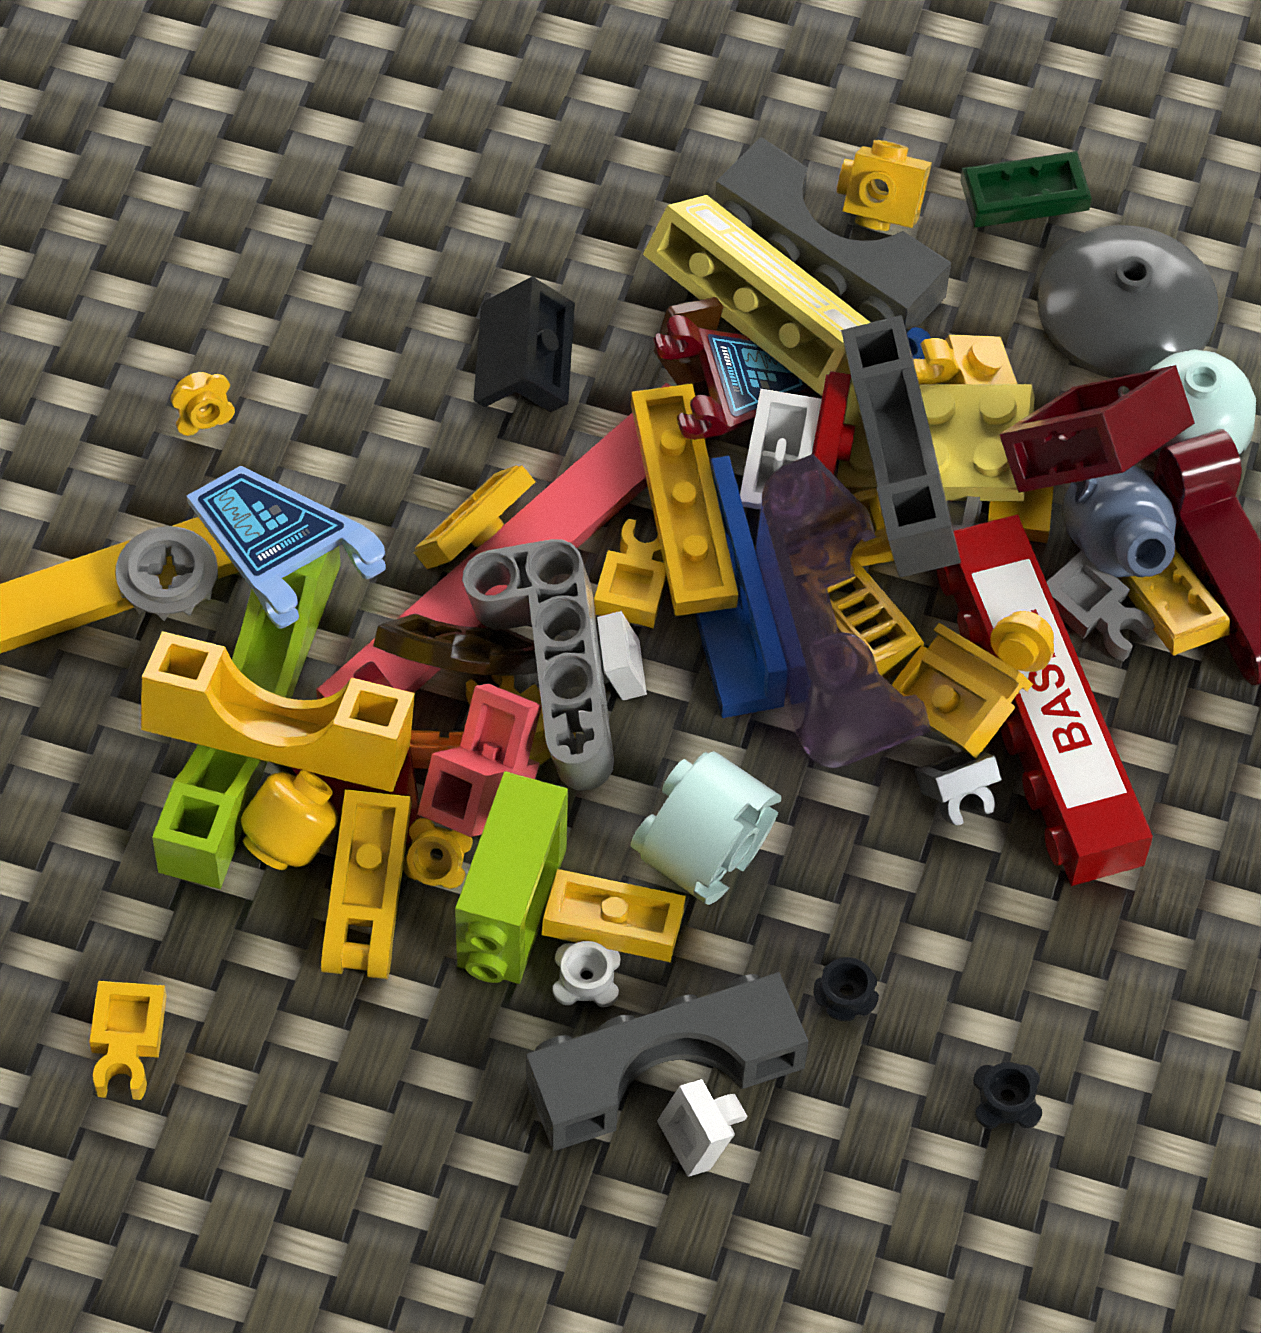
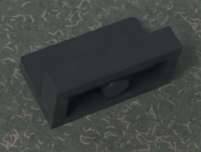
[473,276,575,412]

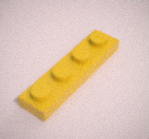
[631,384,739,616]

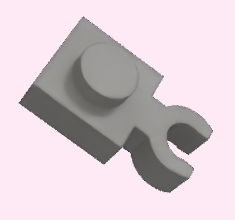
[1047,551,1155,661]

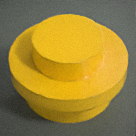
[990,611,1054,672]

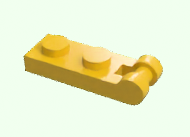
[321,789,412,979]

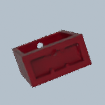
[999,365,1195,493]

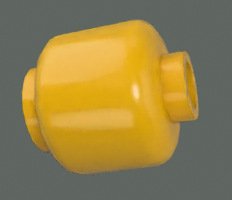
[240,770,339,870]

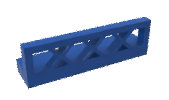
[695,456,788,718]

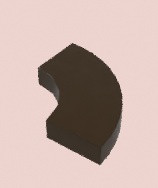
[373,613,538,676]

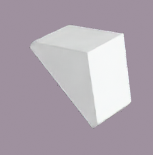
[740,389,822,516]

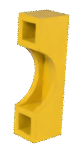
[141,631,415,792]

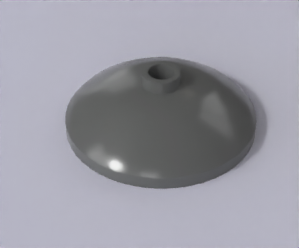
[1037,225,1218,378]

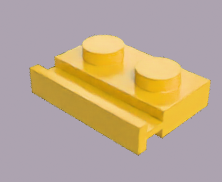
[883,623,1033,758]

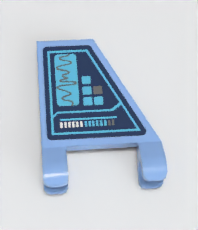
[187,466,386,629]

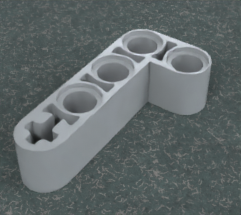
[462,539,614,790]

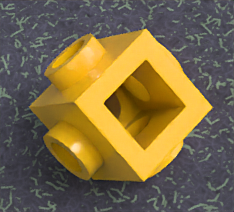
[837,140,932,231]

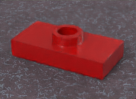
[805,371,856,506]

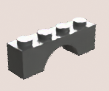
[715,137,951,333]
[841,315,961,578]
[526,972,809,1151]

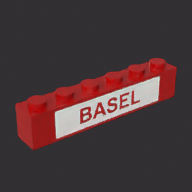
[936,514,1153,886]

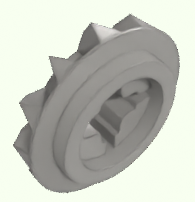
[116,526,218,621]

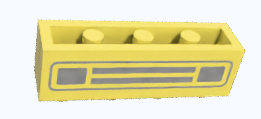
[643,195,871,396]

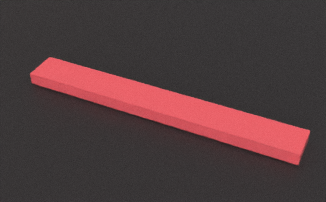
[316,383,671,699]

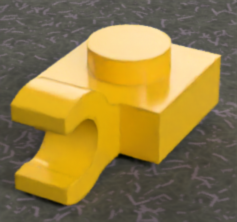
[913,335,1017,384]

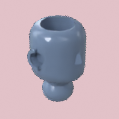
[1062,465,1176,577]

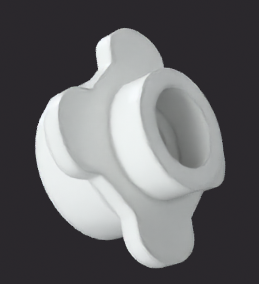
[553,941,621,1007]

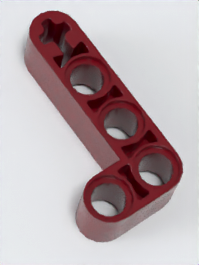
[1153,429,1261,686]

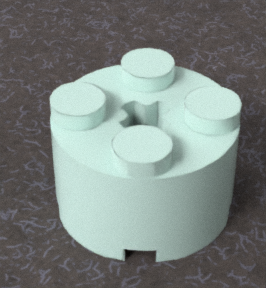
[631,751,781,905]

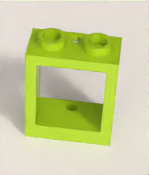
[455,771,568,984]

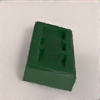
[960,151,1092,228]

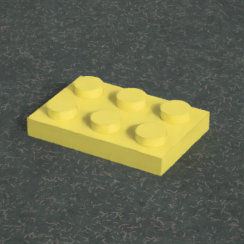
[836,384,1035,501]

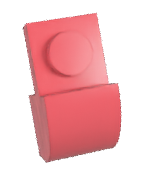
[417,683,542,837]

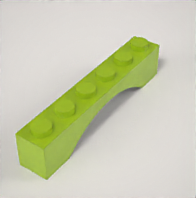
[152,546,341,889]

